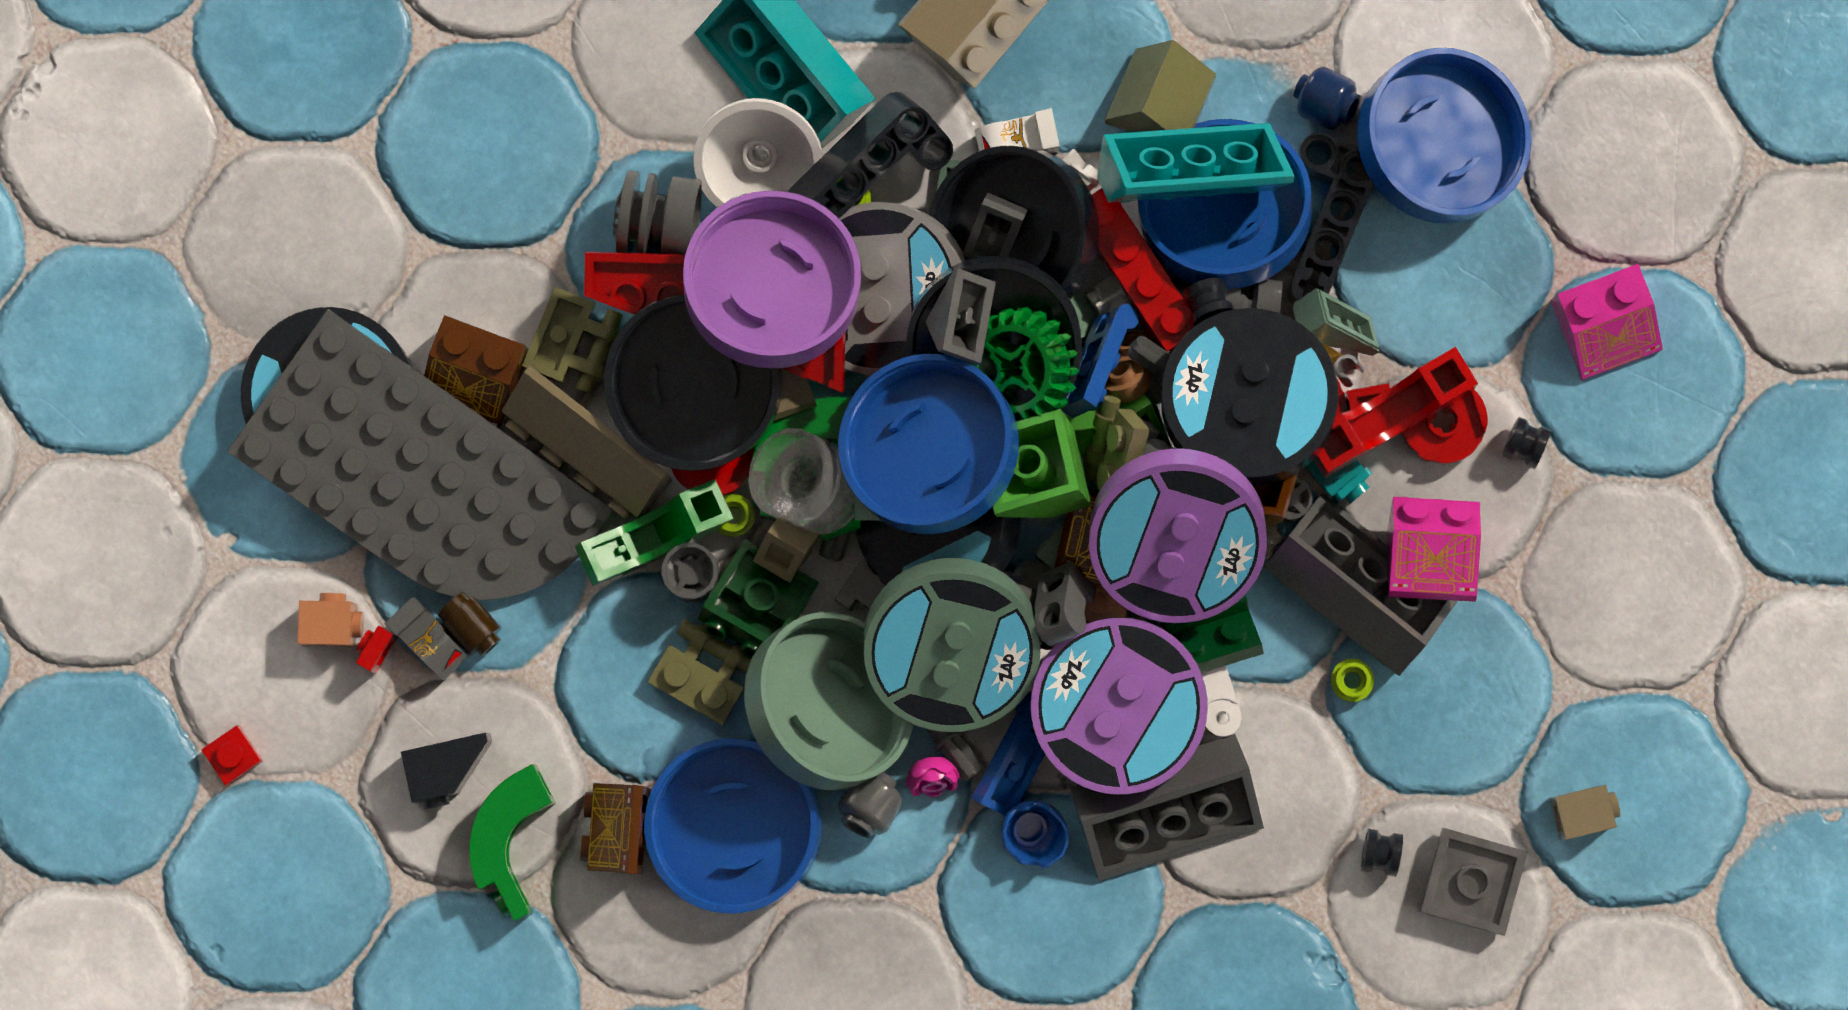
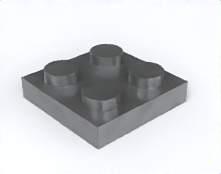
[1419,828,1528,936]

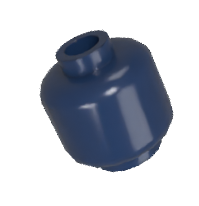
[1293,67,1361,130]

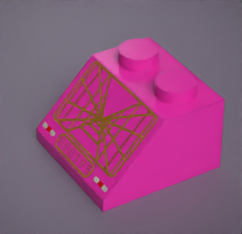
[1550,264,1663,380]
[1387,497,1481,602]

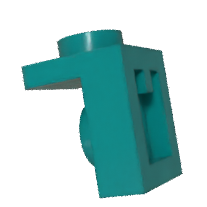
[1305,460,1373,505]

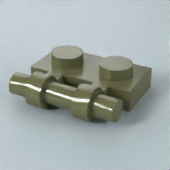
[522,287,623,395]
[1084,395,1150,491]
[648,619,751,726]

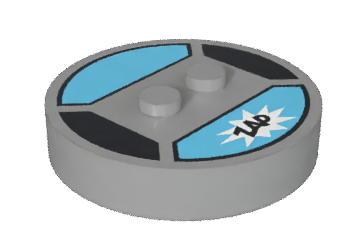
[839,202,966,375]

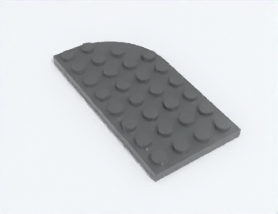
[227,309,613,600]

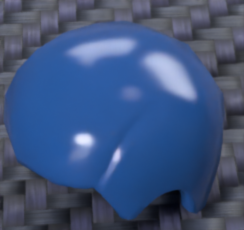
[1001,800,1070,868]

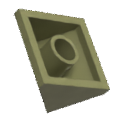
[1105,40,1216,132]

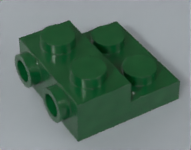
[698,539,819,659]
[1159,595,1264,673]

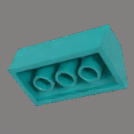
[694,0,876,148]
[1097,123,1295,203]

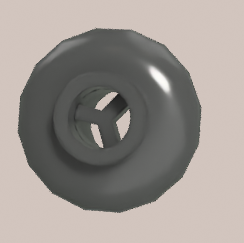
[838,772,903,838]

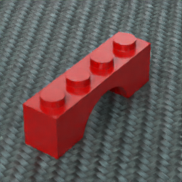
[1091,188,1194,353]
[1313,346,1479,479]

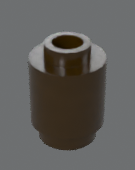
[438,592,502,657]

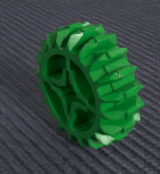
[968,307,1080,422]

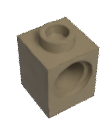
[753,504,820,583]
[1549,785,1620,840]

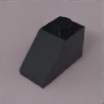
[401,732,492,810]

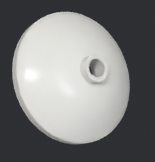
[694,98,823,208]

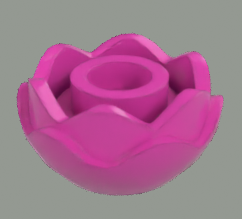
[906,757,961,797]

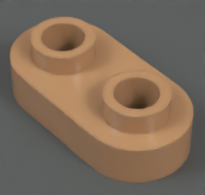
[1104,331,1153,404]

